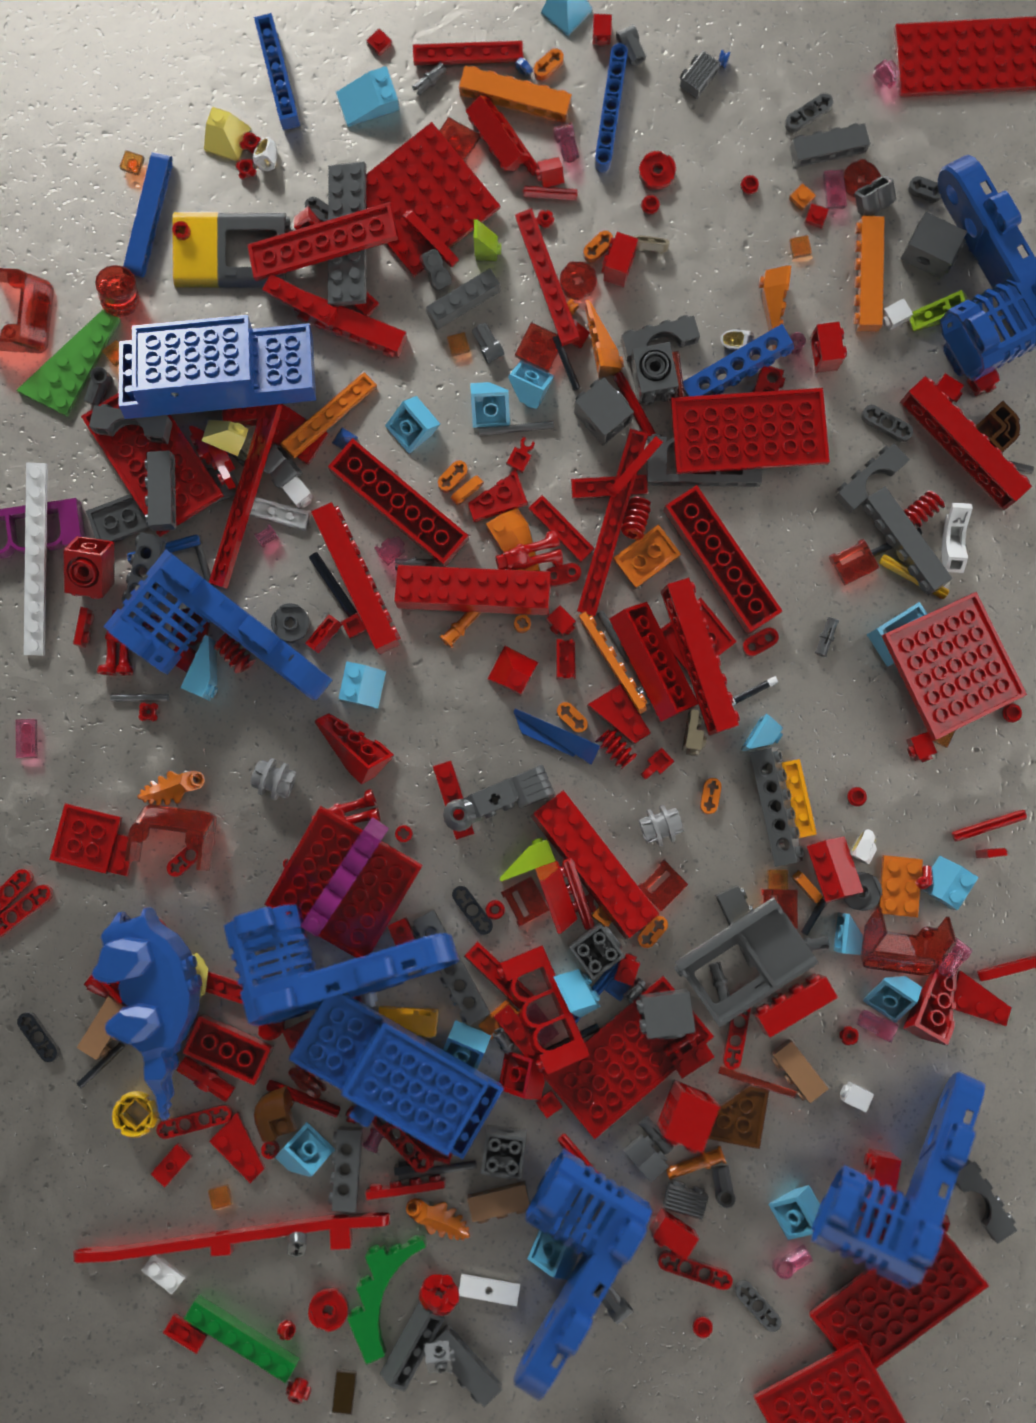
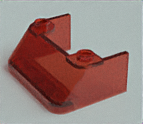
[0,268,54,353]
[125,805,217,871]
[861,907,957,976]

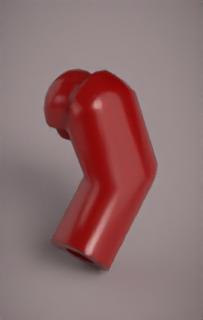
[916,866,933,890]

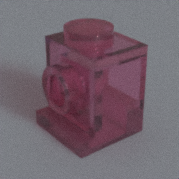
[374,536,405,566]

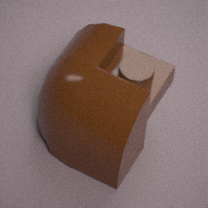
[976,401,1021,453]
[254,1086,297,1142]

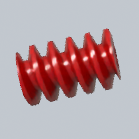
[903,491,945,527]
[621,496,651,540]
[214,633,256,674]
[595,729,637,770]

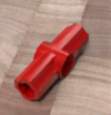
[176,1055,235,1102]

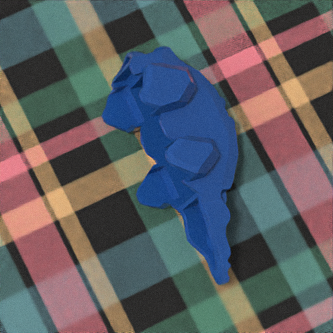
[92,907,202,1121]

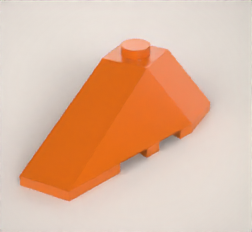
[759,265,791,350]
[585,300,624,378]
[486,508,540,571]

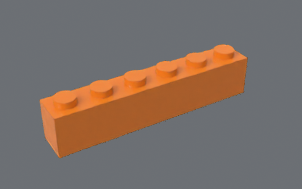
[459,66,572,123]
[853,216,885,332]

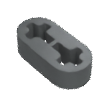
[908,176,941,202]
[305,197,328,222]
[287,1232,307,1257]

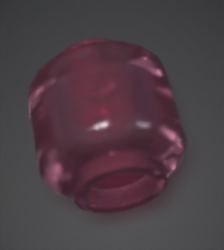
[872,59,900,89]

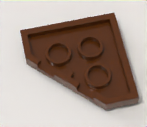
[708,1085,770,1149]

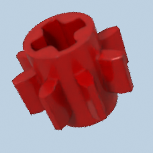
[286,1377,311,1405]

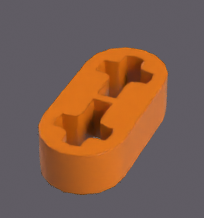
[534,48,564,80]
[583,230,613,263]
[438,460,468,493]
[451,475,484,505]
[557,702,588,733]
[700,778,721,814]
[791,870,823,904]
[637,916,668,948]

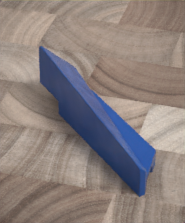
[514,709,600,765]

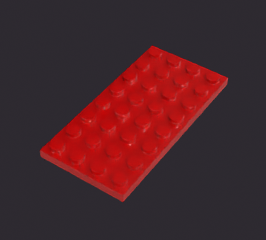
[894,16,1036,97]
[671,388,830,474]
[81,392,224,537]
[544,975,714,1139]
[809,1226,989,1369]

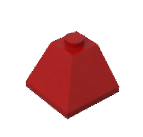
[488,646,539,696]
[499,1052,545,1100]

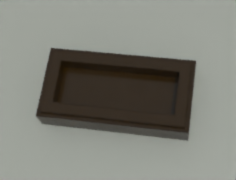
[332,1369,357,1415]

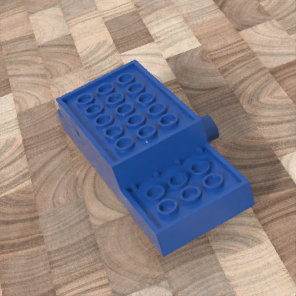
[119,315,316,419]
[288,985,504,1159]

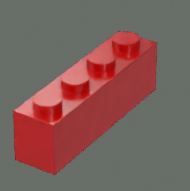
[465,95,530,172]

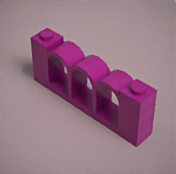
[0,498,86,558]
[300,817,389,937]

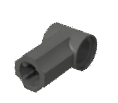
[616,25,646,66]
[472,323,505,363]
[83,367,112,406]
[711,1165,735,1208]
[595,1284,634,1325]

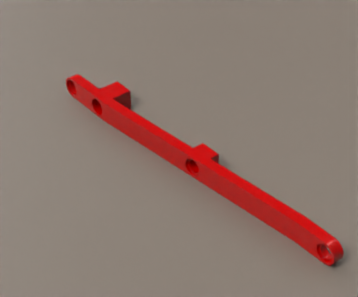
[73,1212,390,1263]

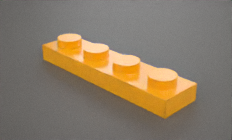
[782,759,817,838]

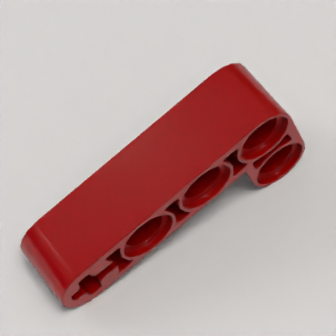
[372,1115,435,1173]

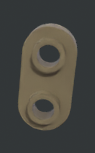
[634,235,670,254]

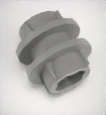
[251,758,296,800]
[639,805,684,847]

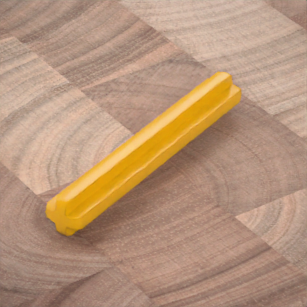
[879,555,949,599]

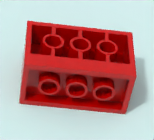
[657,1079,720,1154]

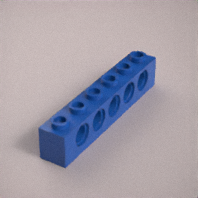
[254,13,301,131]
[681,324,794,397]

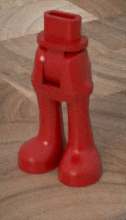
[495,530,563,570]
[97,610,133,676]
[311,789,381,824]

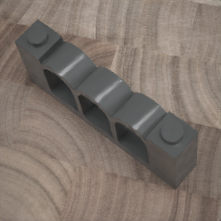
[646,434,762,487]

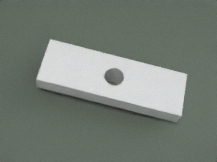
[458,1274,520,1306]

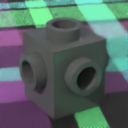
[425,1340,456,1373]

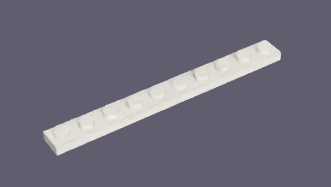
[24,462,48,656]

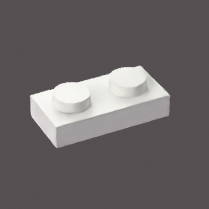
[141,1254,186,1294]

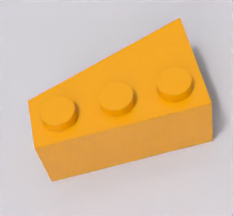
[378,1006,439,1038]

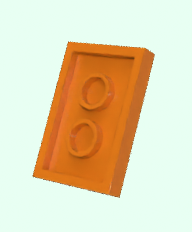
[613,524,681,589]
[878,855,923,918]

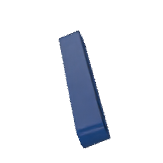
[594,43,628,173]
[123,152,173,278]

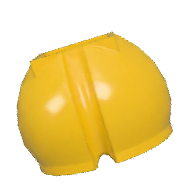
[112,1091,159,1138]

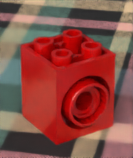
[63,536,115,599]

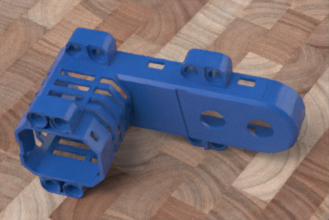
[938,155,1036,381]
[103,550,333,701]
[223,904,459,1026]
[811,1071,985,1289]
[514,1149,653,1401]

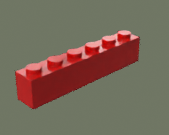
[294,290,407,358]

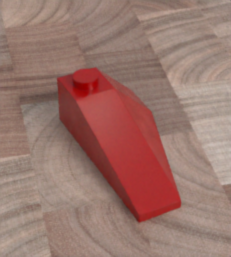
[315,713,394,785]
[903,957,957,1045]

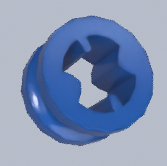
[718,50,730,69]

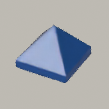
[332,428,358,450]

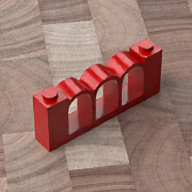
[496,945,590,1076]

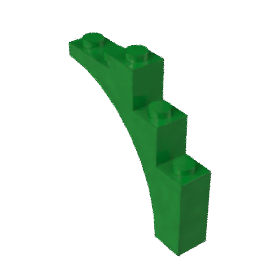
[347,1235,427,1365]

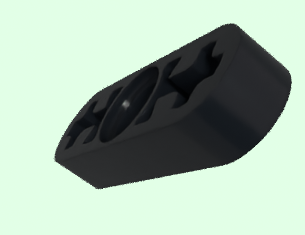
[452,886,493,935]
[17,1012,60,1062]

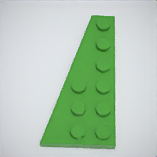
[16,309,121,417]

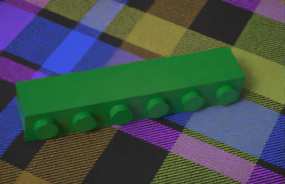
[184,1295,300,1384]

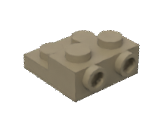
[682,709,707,756]

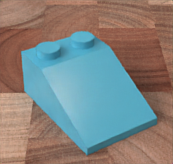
[336,66,400,127]
[867,602,927,667]
[181,635,218,701]

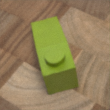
[473,220,501,261]
[909,290,968,332]
[500,837,555,881]

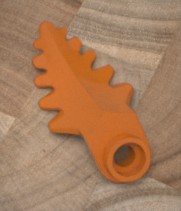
[137,771,205,806]
[406,1198,470,1240]

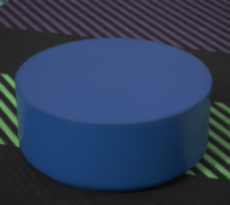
[515,58,533,77]

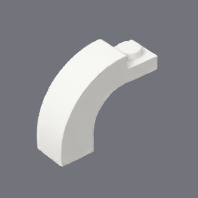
[942,503,973,573]

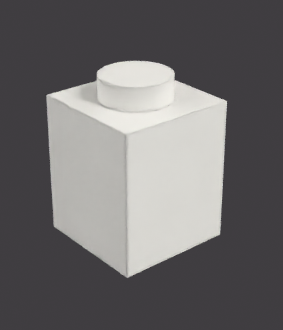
[883,298,913,331]
[282,476,313,509]
[840,1081,874,1112]

